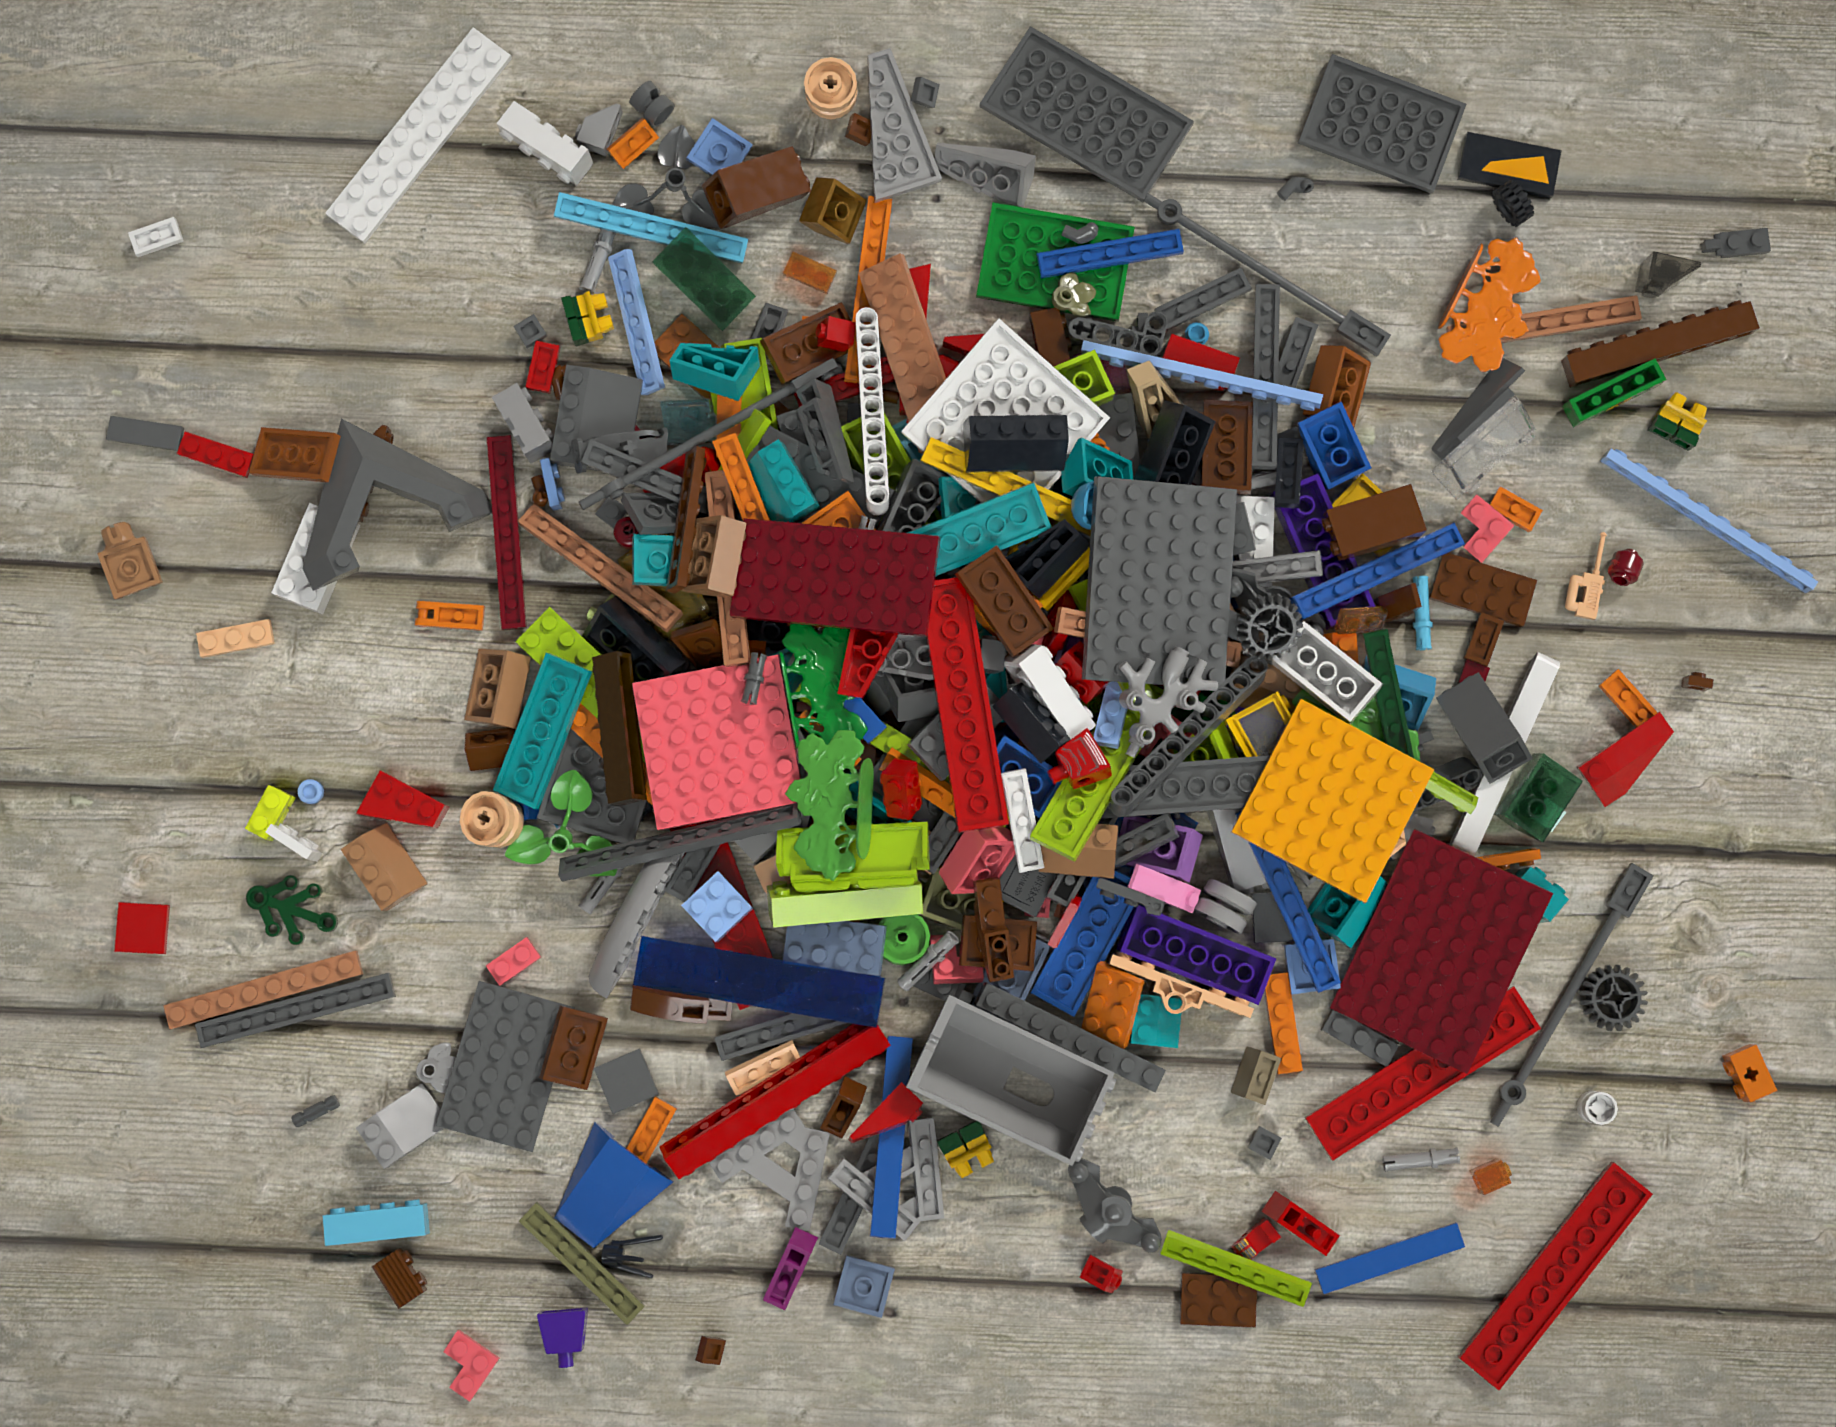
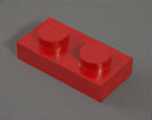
[526,341,561,394]

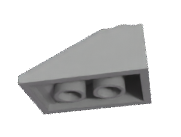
[356,1083,444,1169]

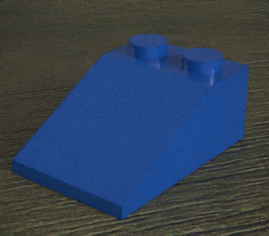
[1297,402,1372,490]

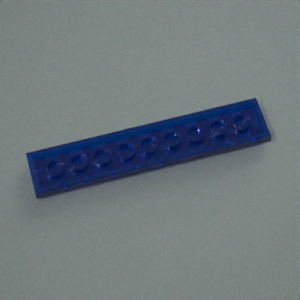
[633,936,886,1028]

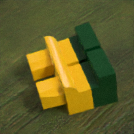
[561,291,614,347]
[1648,392,1707,451]
[937,1120,994,1178]

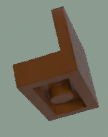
[464,728,515,771]

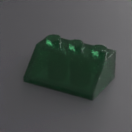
[1494,753,1583,843]

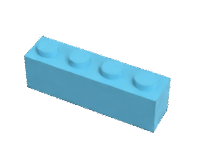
[323,1199,430,1246]

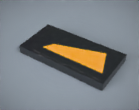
[1457,132,1562,198]

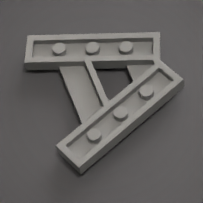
[709,1108,830,1232]
[827,1118,944,1241]

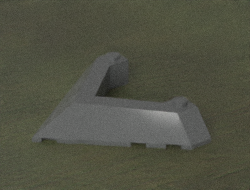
[302,418,492,591]

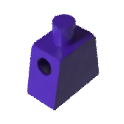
[537,1307,588,1368]

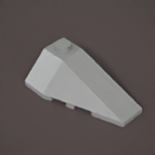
[935,143,1036,207]
[879,634,933,680]

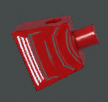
[1047,728,1112,789]

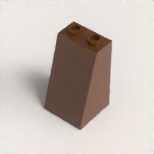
[702,146,811,230]
[1321,484,1427,561]

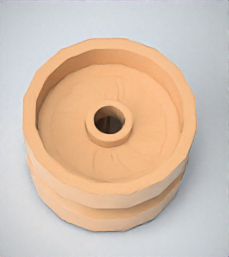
[804,57,858,119]
[460,791,524,848]

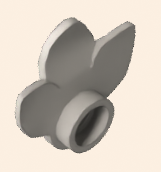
[416,1043,456,1093]

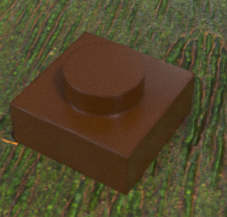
[845,113,871,147]
[1681,672,1714,691]
[695,1336,726,1365]

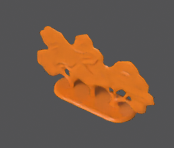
[1438,237,1541,372]

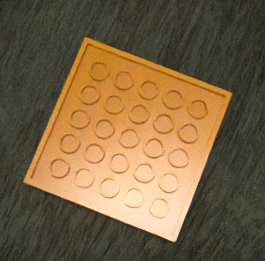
[1231,699,1434,903]

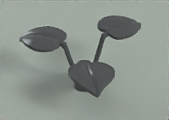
[612,125,719,229]

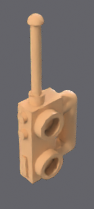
[1565,532,1607,620]

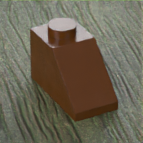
[820,1076,867,1139]

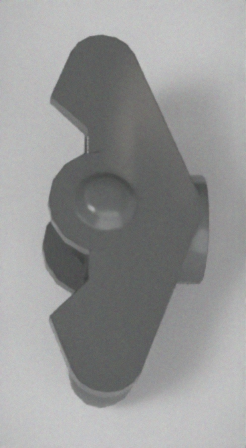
[1230,568,1326,643]
[1068,1158,1162,1253]

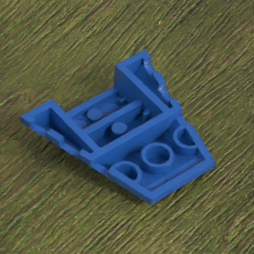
[554,1122,674,1248]

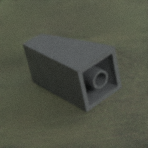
[1436,672,1533,784]

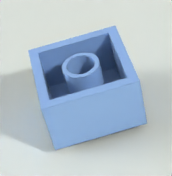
[681,871,753,942]

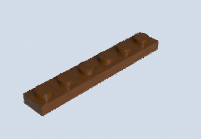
[666,446,706,593]

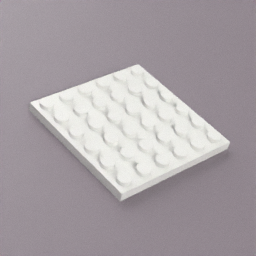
[901,319,1110,503]

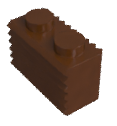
[371,1248,427,1309]

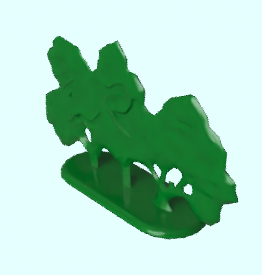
[779,624,868,749]

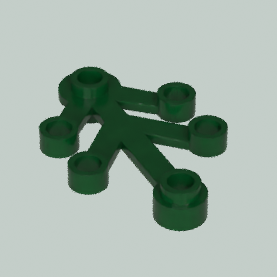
[246,875,338,945]

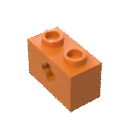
[1722,1044,1777,1103]

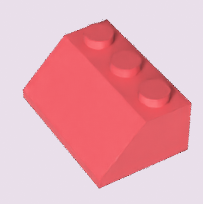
[938,826,1015,894]

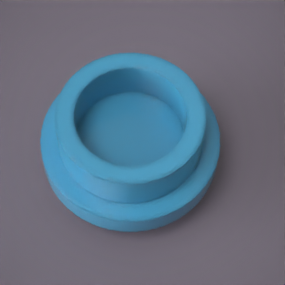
[1185,322,1209,345]

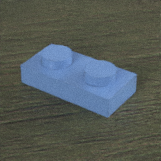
[540,458,565,511]

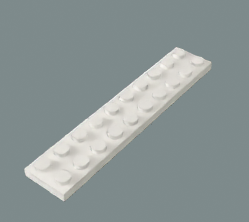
[325,27,512,244]

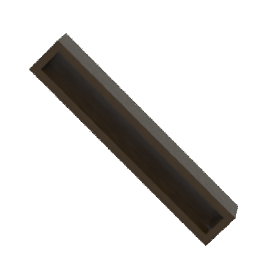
[592,651,647,805]

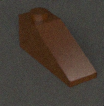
[1373,583,1422,624]

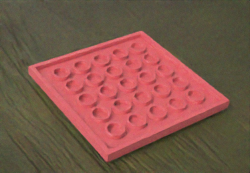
[632,655,801,830]

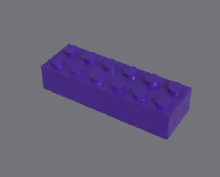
[1270,474,1376,631]
[1116,905,1276,1005]

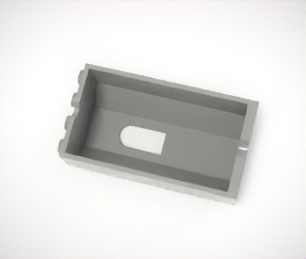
[906,995,1117,1166]

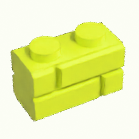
[245,785,296,841]

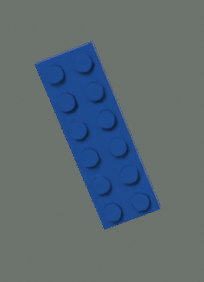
[1031,870,1134,1017]

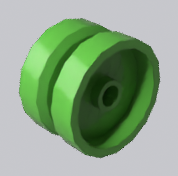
[879,914,930,966]

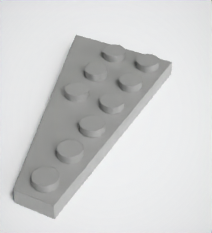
[867,48,942,203]

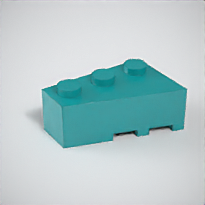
[669,343,760,401]

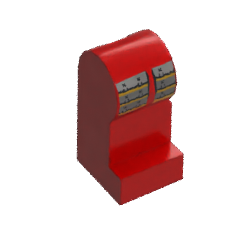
[1231,1217,1281,1260]

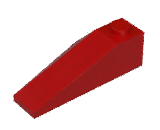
[837,629,899,699]
[1577,712,1674,807]

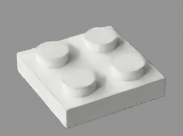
[266,823,323,862]

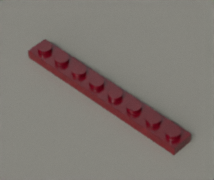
[487,435,527,630]

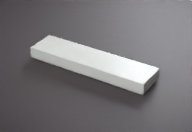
[1001,768,1044,873]

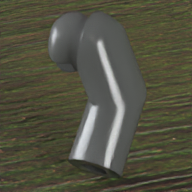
[1277,177,1314,201]
[1061,222,1098,244]

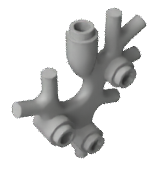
[1119,646,1218,758]

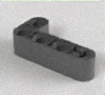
[1068,311,1167,357]

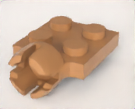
[97,522,163,600]

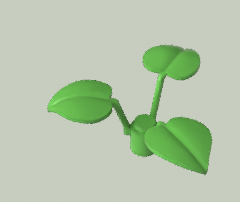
[505,770,617,877]

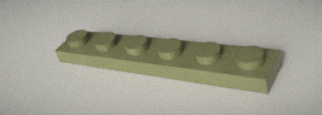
[519,1202,646,1325]

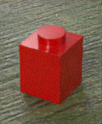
[816,316,856,352]

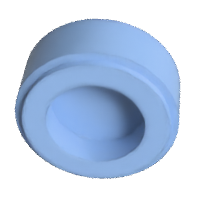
[298,779,324,804]

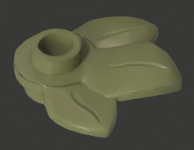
[1052,273,1096,317]

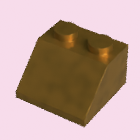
[799,177,867,244]

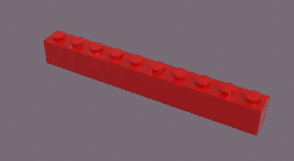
[659,1013,891,1179]

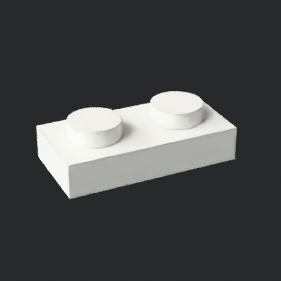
[128,217,184,257]

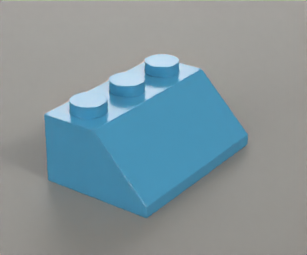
[1361,655,1436,732]

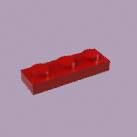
[177,431,254,478]

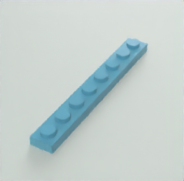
[554,192,748,264]

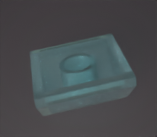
[660,399,716,445]

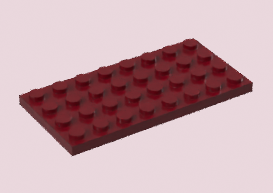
[729,518,940,637]

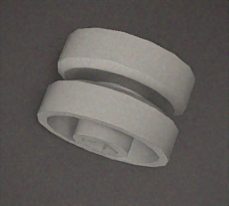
[1194,878,1257,934]

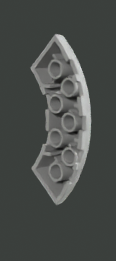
[589,853,685,999]

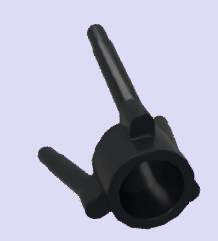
[602,1235,663,1279]

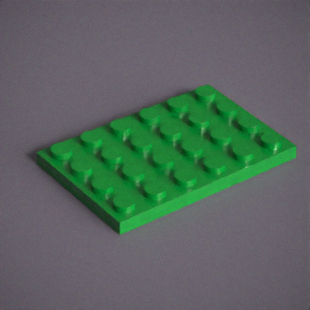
[976,202,1135,322]

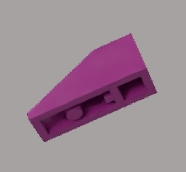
[763,1227,818,1310]

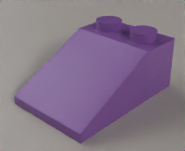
[1119,816,1203,883]

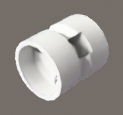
[1577,1091,1618,1125]

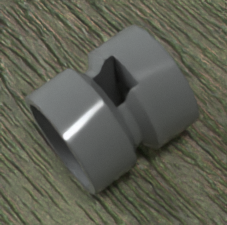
[629,81,675,127]

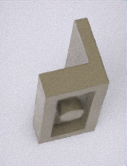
[1231,1046,1281,1105]

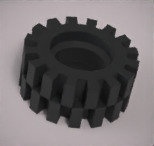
[1492,180,1534,227]

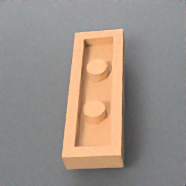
[196,619,275,658]
[725,1040,800,1096]

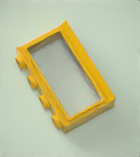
[1224,692,1291,757]

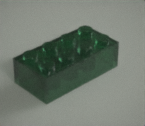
[652,227,756,331]

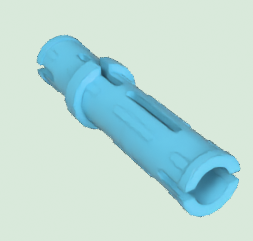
[1413,576,1433,651]

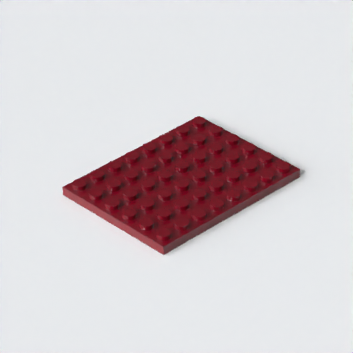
[1330,829,1553,1074]

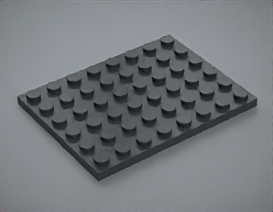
[1082,476,1237,687]

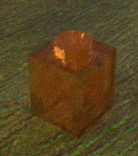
[1469,1159,1512,1195]

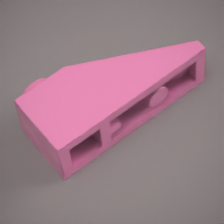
[1128,864,1201,913]

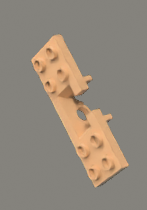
[1106,952,1254,1018]

